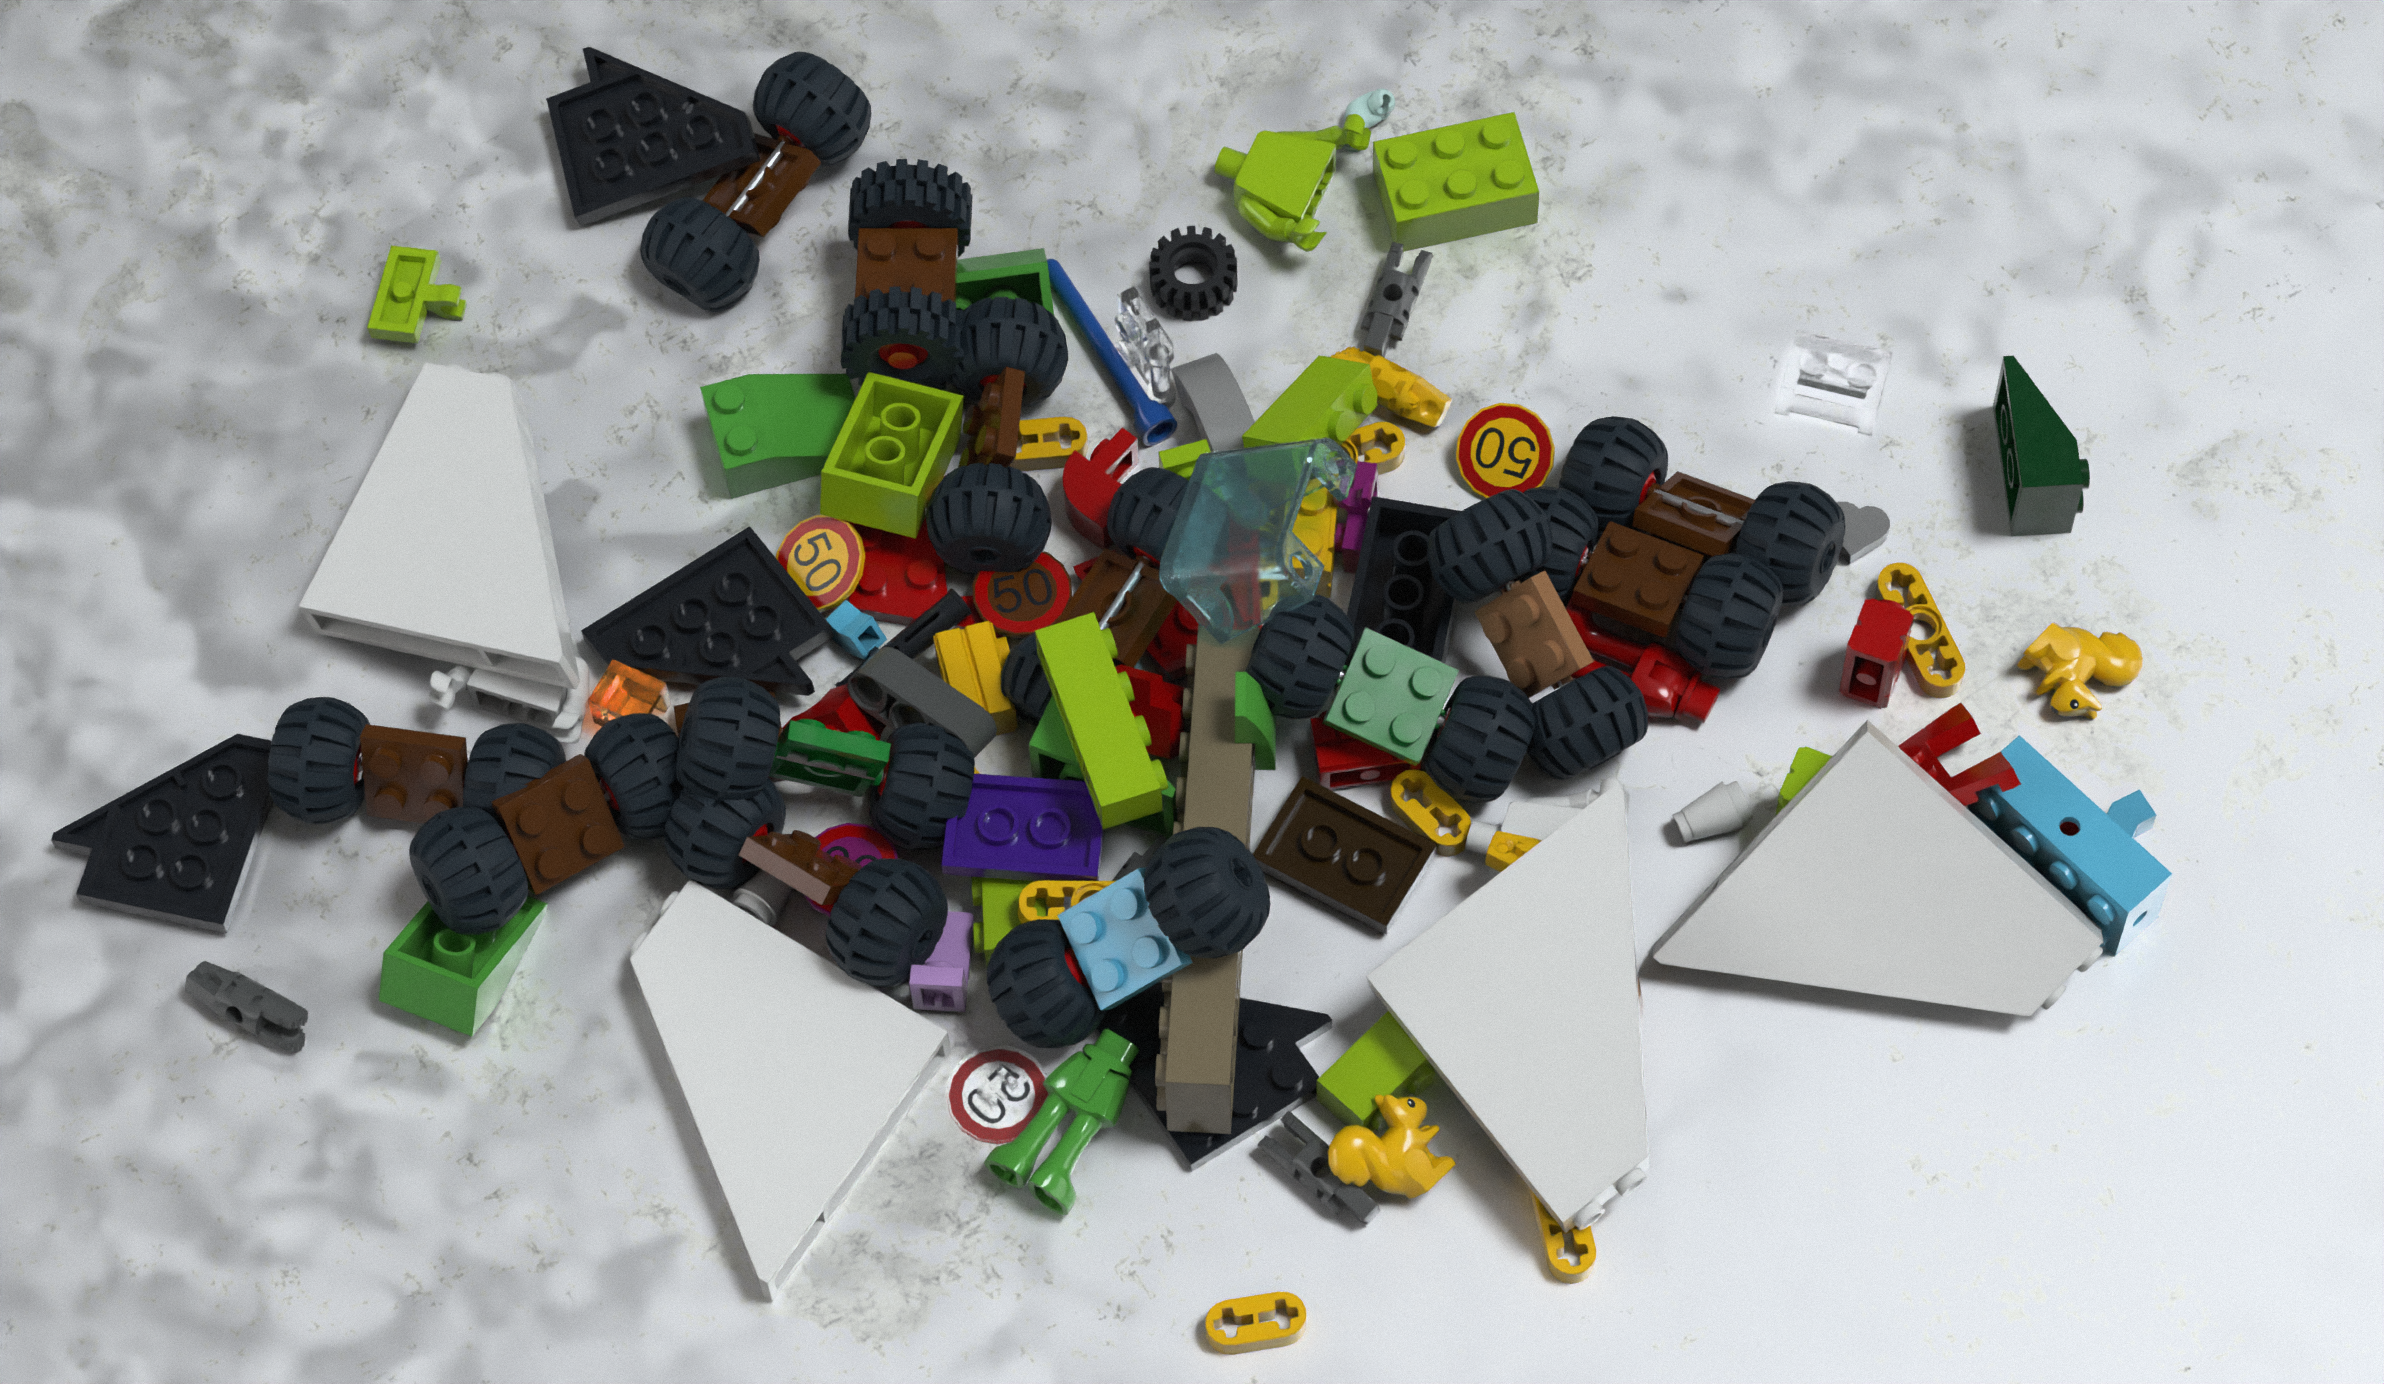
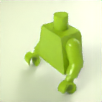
[1214,114,1371,252]

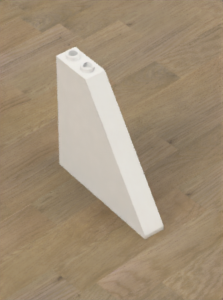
[299,362,580,690]
[1653,720,2103,1017]
[1366,784,1650,1233]
[630,879,951,1302]

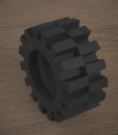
[1149,226,1238,321]

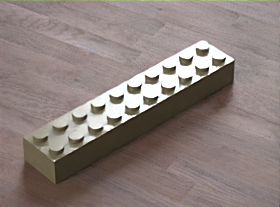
[1155,625,1260,1134]

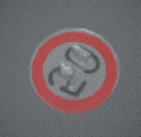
[946,1045,1049,1145]

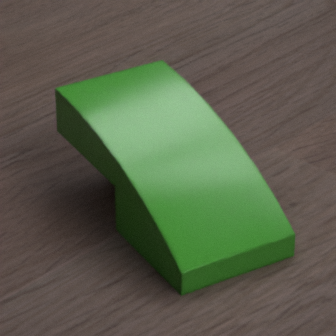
[1235,672,1276,770]

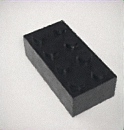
[1334,496,1461,694]

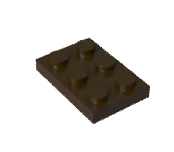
[1253,776,1437,935]

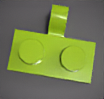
[367,245,467,344]

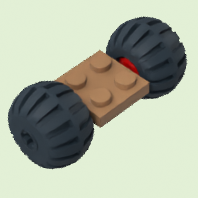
[1427,489,1648,780]

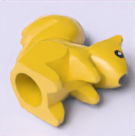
[2016,622,2143,719]
[1327,1094,1456,1199]

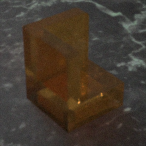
[588,660,671,727]

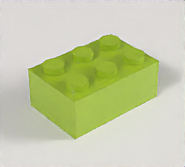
[1373,112,1539,252]
[820,372,963,539]

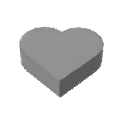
[1836,502,1890,564]

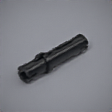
[835,588,972,687]

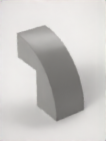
[1171,353,1255,475]

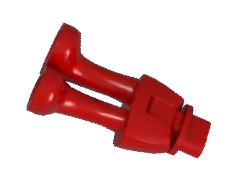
[1566,597,1721,723]

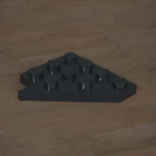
[546,47,761,226]
[581,526,834,696]
[51,734,273,933]
[1094,982,1332,1172]

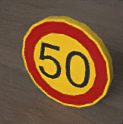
[1456,403,1555,498]
[776,515,865,612]

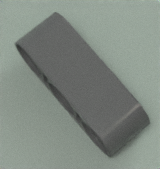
[847,647,997,758]

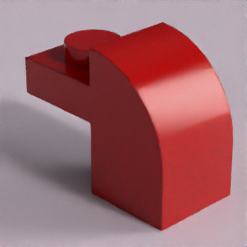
[1063,427,1139,551]

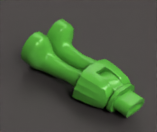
[984,1029,1139,1215]

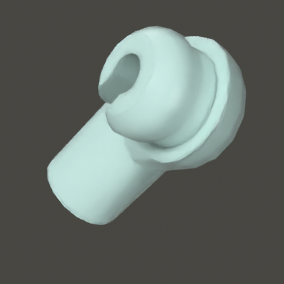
[1343,88,1395,152]

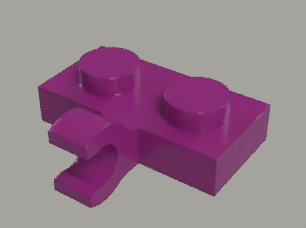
[1333,461,1379,574]

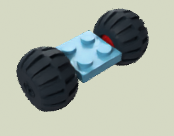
[986,827,1271,1048]

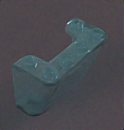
[1159,437,1358,644]

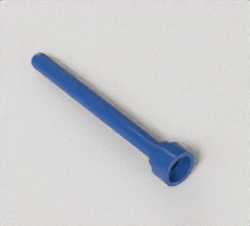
[1047,259,1177,446]

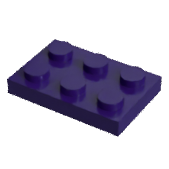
[941,774,1104,881]

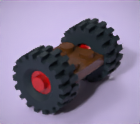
[840,159,973,390]

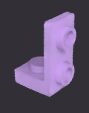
[909,911,974,1012]

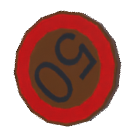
[972,551,1072,639]

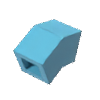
[826,600,887,660]
[2107,789,2157,838]

